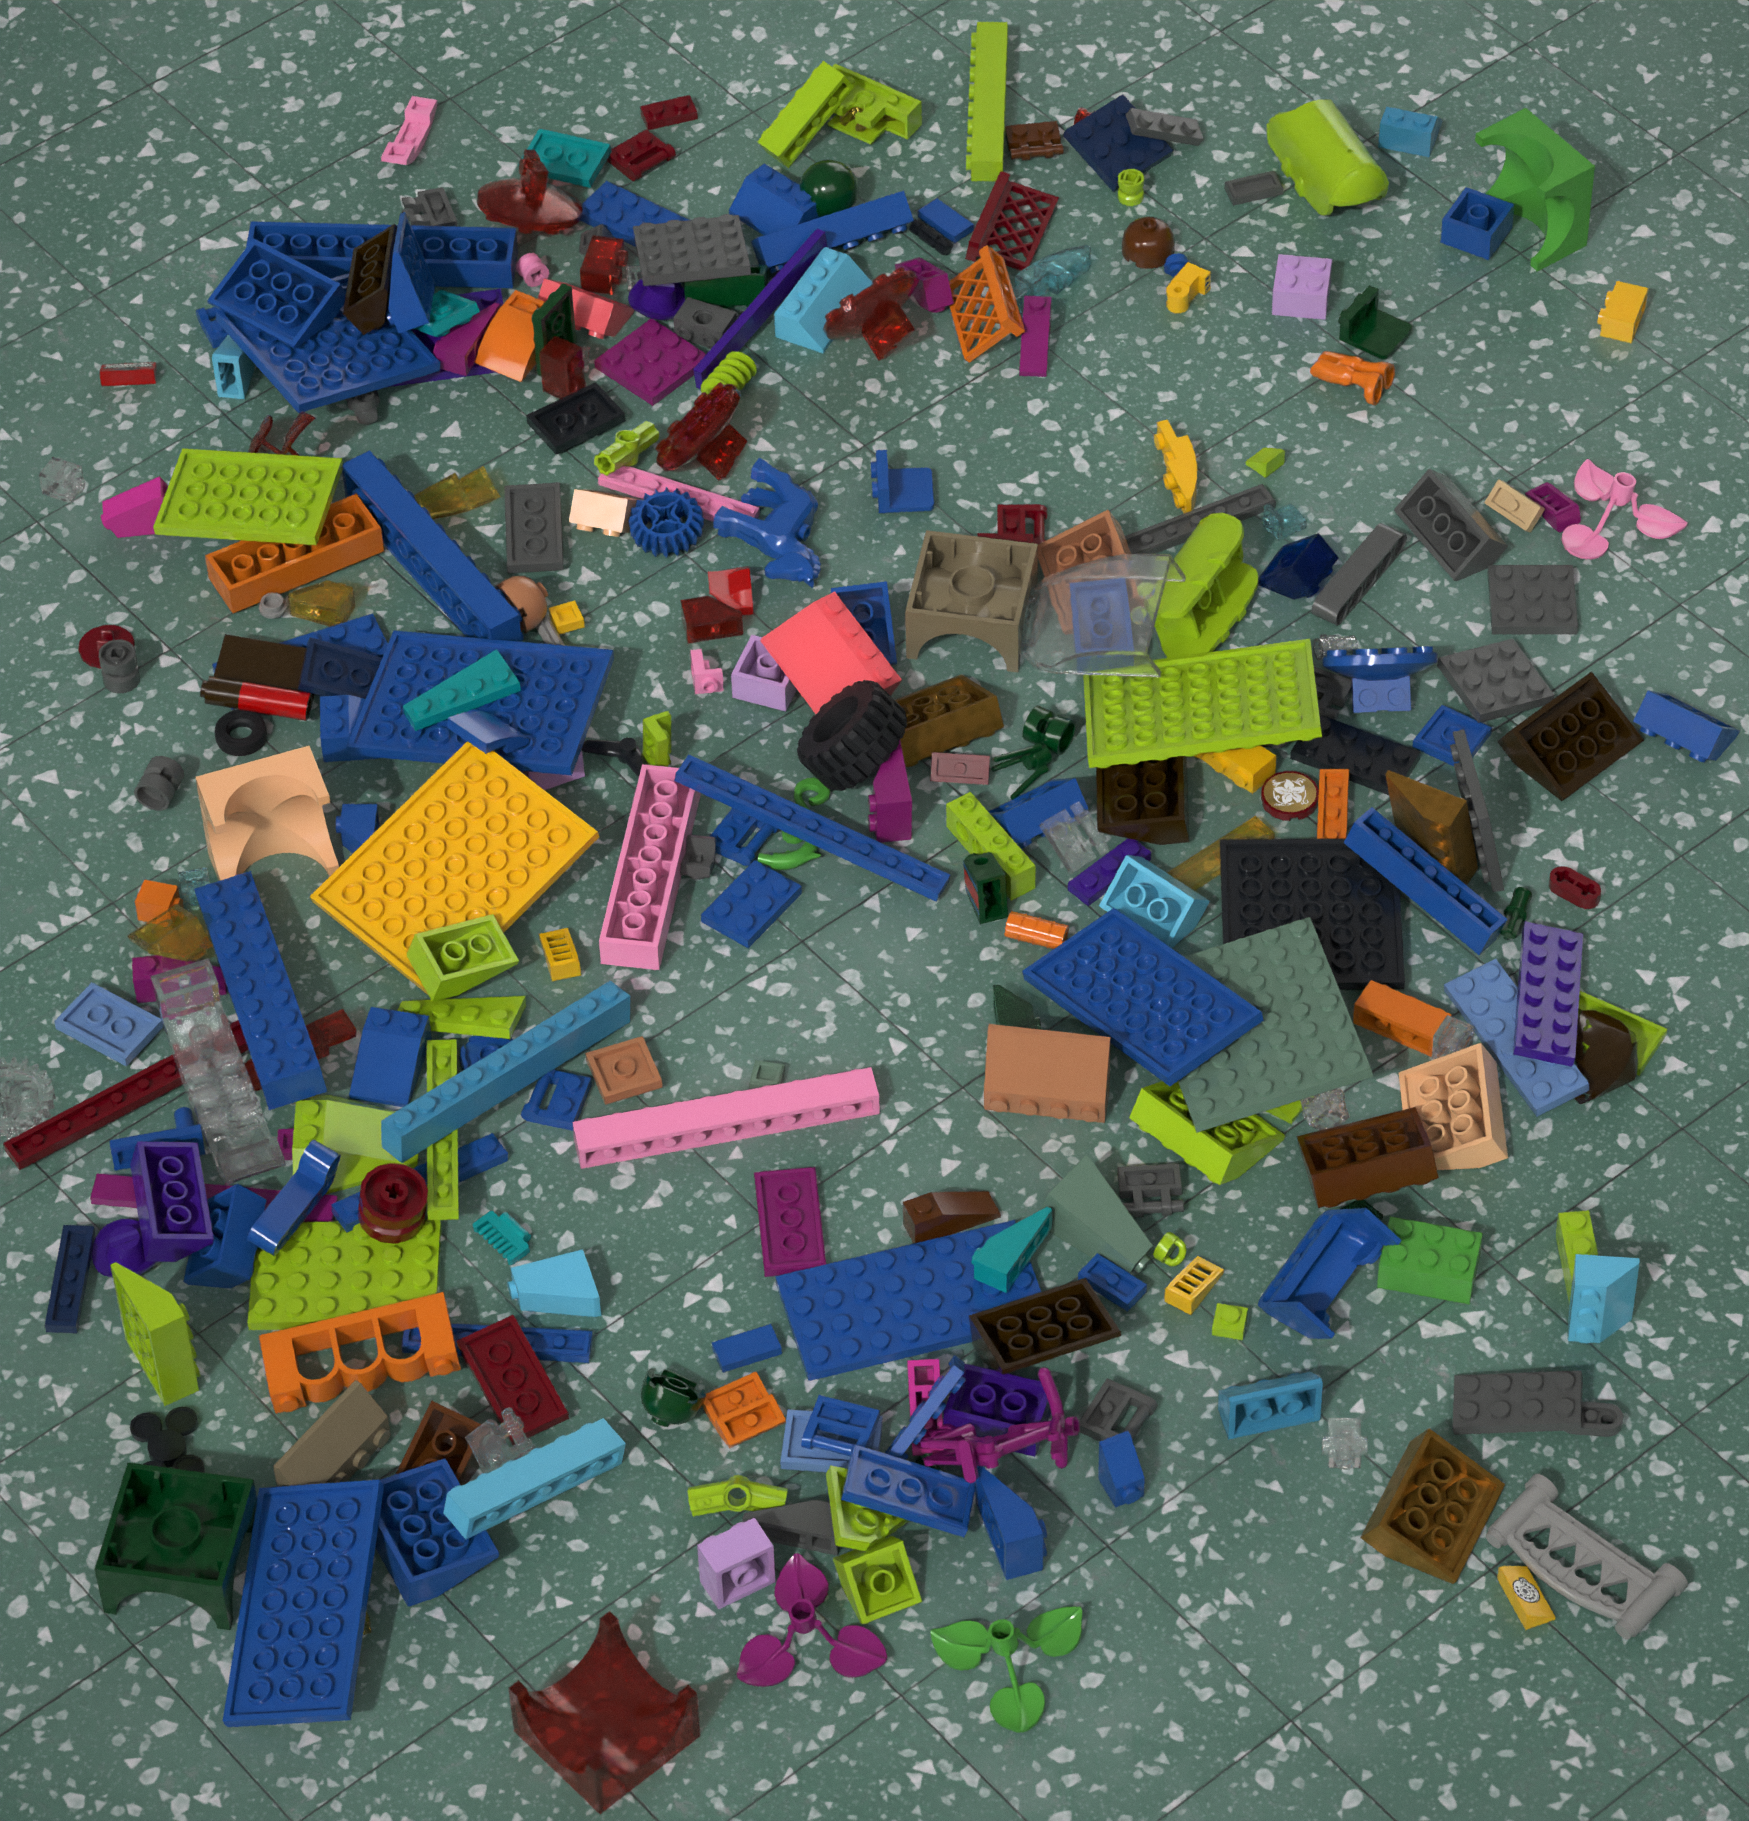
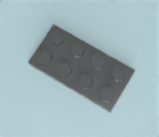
[504,482,564,573]
[1453,1370,1583,1435]

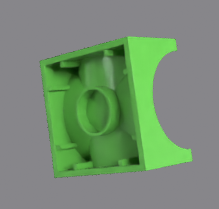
[1475,108,1595,272]

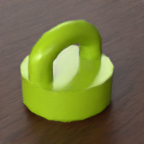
[1153,1231,1187,1267]

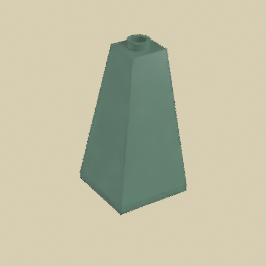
[1040,1155,1153,1274]

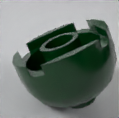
[641,1368,706,1427]

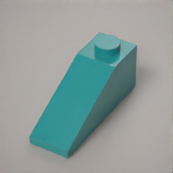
[971,1207,1052,1293]

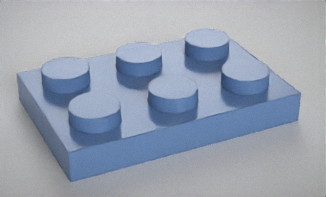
[54,982,163,1066]
[780,1409,883,1472]

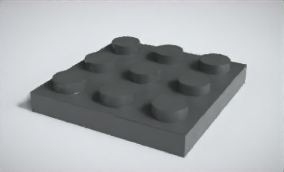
[1487,565,1578,634]
[1437,638,1555,723]

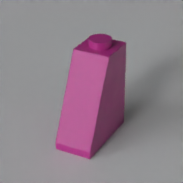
[101,476,168,538]

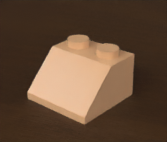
[569,489,640,537]

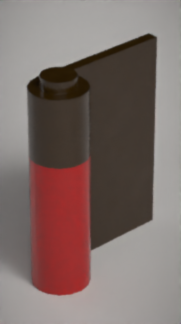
[200,634,315,721]

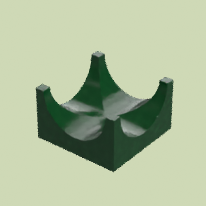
[94,1462,257,1630]

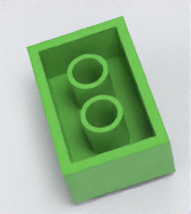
[1377,1216,1483,1305]

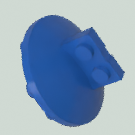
[1322,646,1438,713]

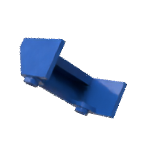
[1258,1208,1401,1339]

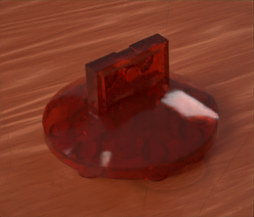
[477,150,583,235]
[823,267,919,361]
[655,382,747,481]

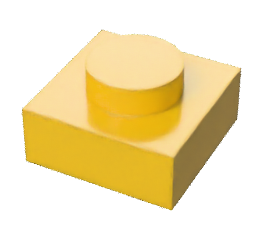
[548,601,585,634]

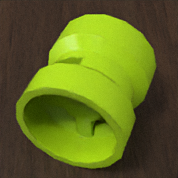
[1118,169,1144,206]

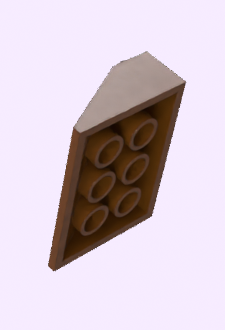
[1297,1107,1439,1208]

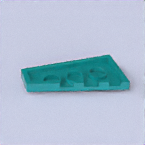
[403,649,521,731]

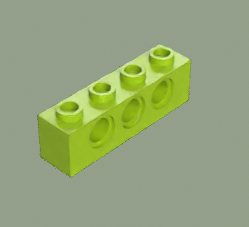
[946,792,1036,901]

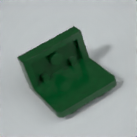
[1338,285,1412,360]

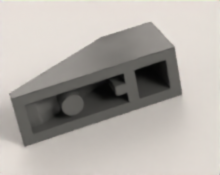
[743,1500,840,1556]

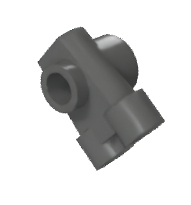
[346,390,380,425]

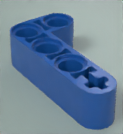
[247,1140,341,1256]

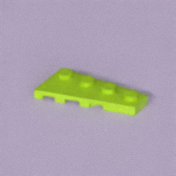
[397,996,526,1039]

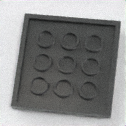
[633,214,751,286]
[1450,729,1505,892]

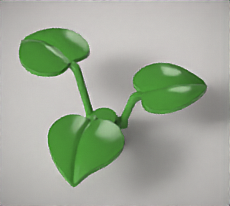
[930,1606,1083,1733]

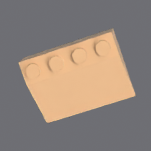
[1398,1043,1508,1170]

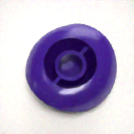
[628,278,685,320]
[92,1219,157,1278]

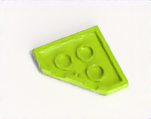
[826,1465,909,1551]

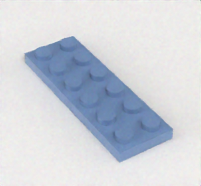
[1444,959,1589,1117]

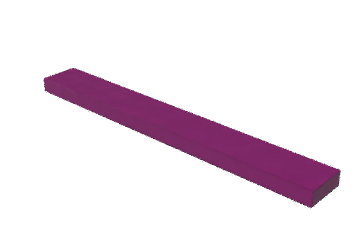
[90,1174,338,1222]

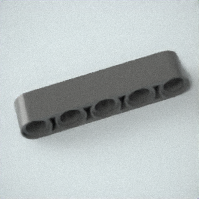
[1311,523,1407,626]

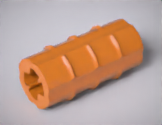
[1004,911,1069,949]

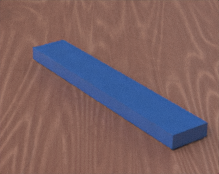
[401,1323,593,1363]

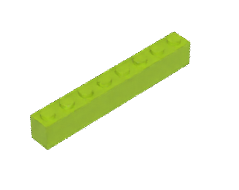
[966,22,1008,182]

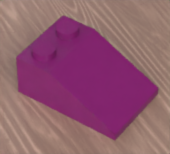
[868,740,912,843]

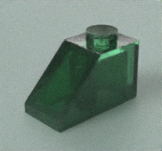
[993,985,1041,1030]

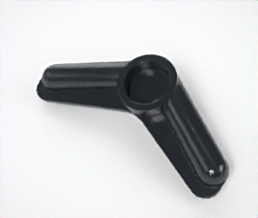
[581,738,649,778]

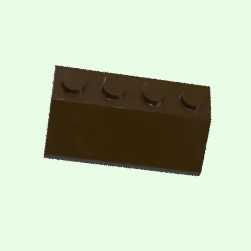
[343,224,397,335]

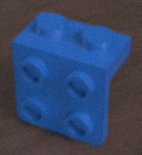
[871,450,934,513]

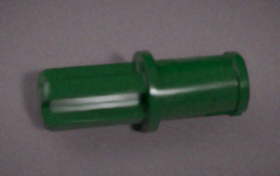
[1500,887,1532,940]

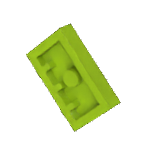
[643,711,671,767]

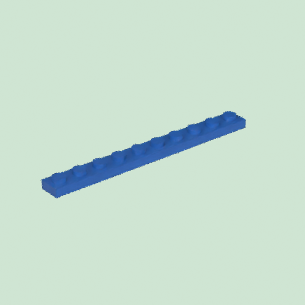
[674,755,950,902]

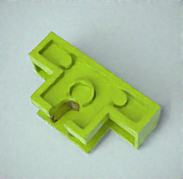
[828,63,922,145]

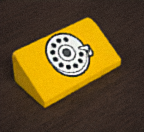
[1497,1566,1555,1630]

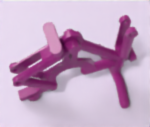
[920,1367,1080,1483]

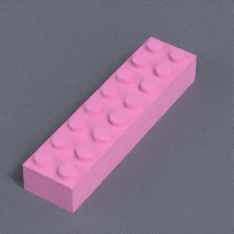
[599,764,701,970]

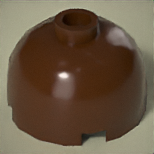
[1122,217,1175,269]

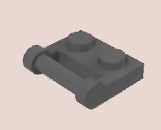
[1079,1378,1158,1441]

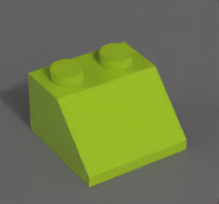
[833,1536,922,1625]

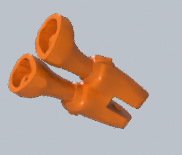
[1310,351,1395,406]

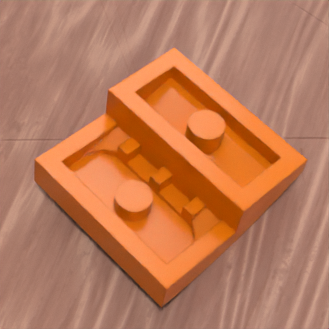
[702,1371,786,1448]

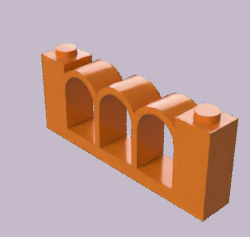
[259,1292,461,1413]

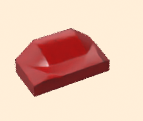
[708,566,753,617]

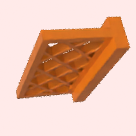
[949,245,1025,363]

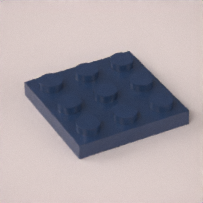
[1063,94,1173,192]

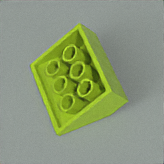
[1129,1081,1285,1185]
[110,1262,201,1406]

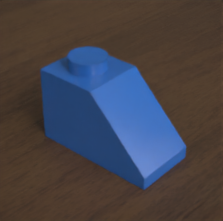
[336,804,380,853]
[1098,1431,1145,1508]

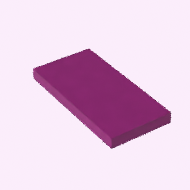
[754,1167,826,1277]

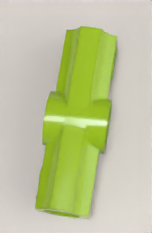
[594,421,659,476]

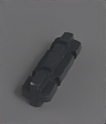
[909,219,953,255]

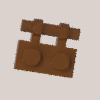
[1005,121,1063,161]

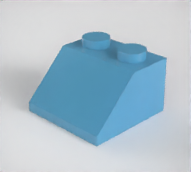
[1378,107,1442,157]

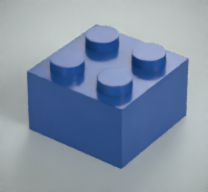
[1441,187,1514,260]

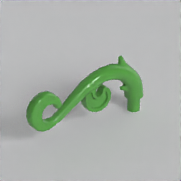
[757,777,830,870]

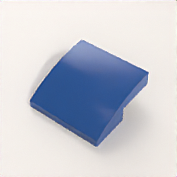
[447,711,529,754]

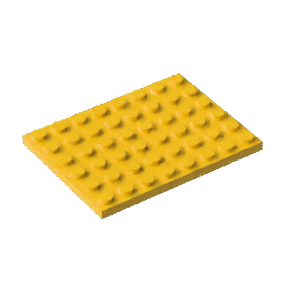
[310,741,599,995]

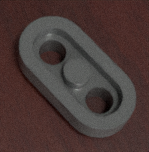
[1565,1401,1623,1437]

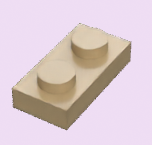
[1484,479,1545,533]

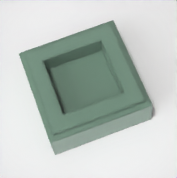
[749,1060,785,1090]

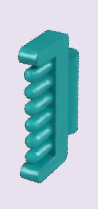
[472,1211,531,1265]

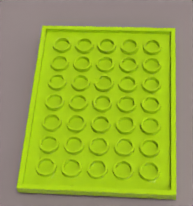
[1083,639,1322,768]

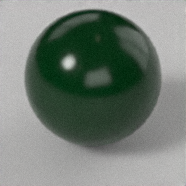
[799,160,859,217]

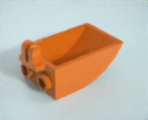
[474,290,545,382]

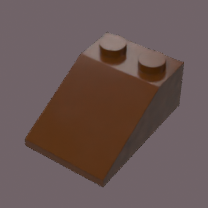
[395,1400,497,1485]

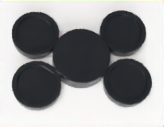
[130,1407,205,1473]

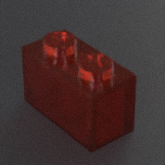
[580,235,628,295]
[540,336,586,399]

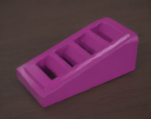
[1525,482,1581,533]

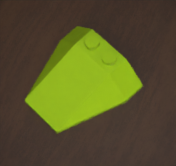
[292,1095,419,1195]

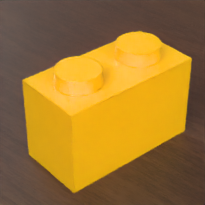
[1597,281,1648,343]

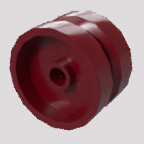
[358,1163,428,1244]

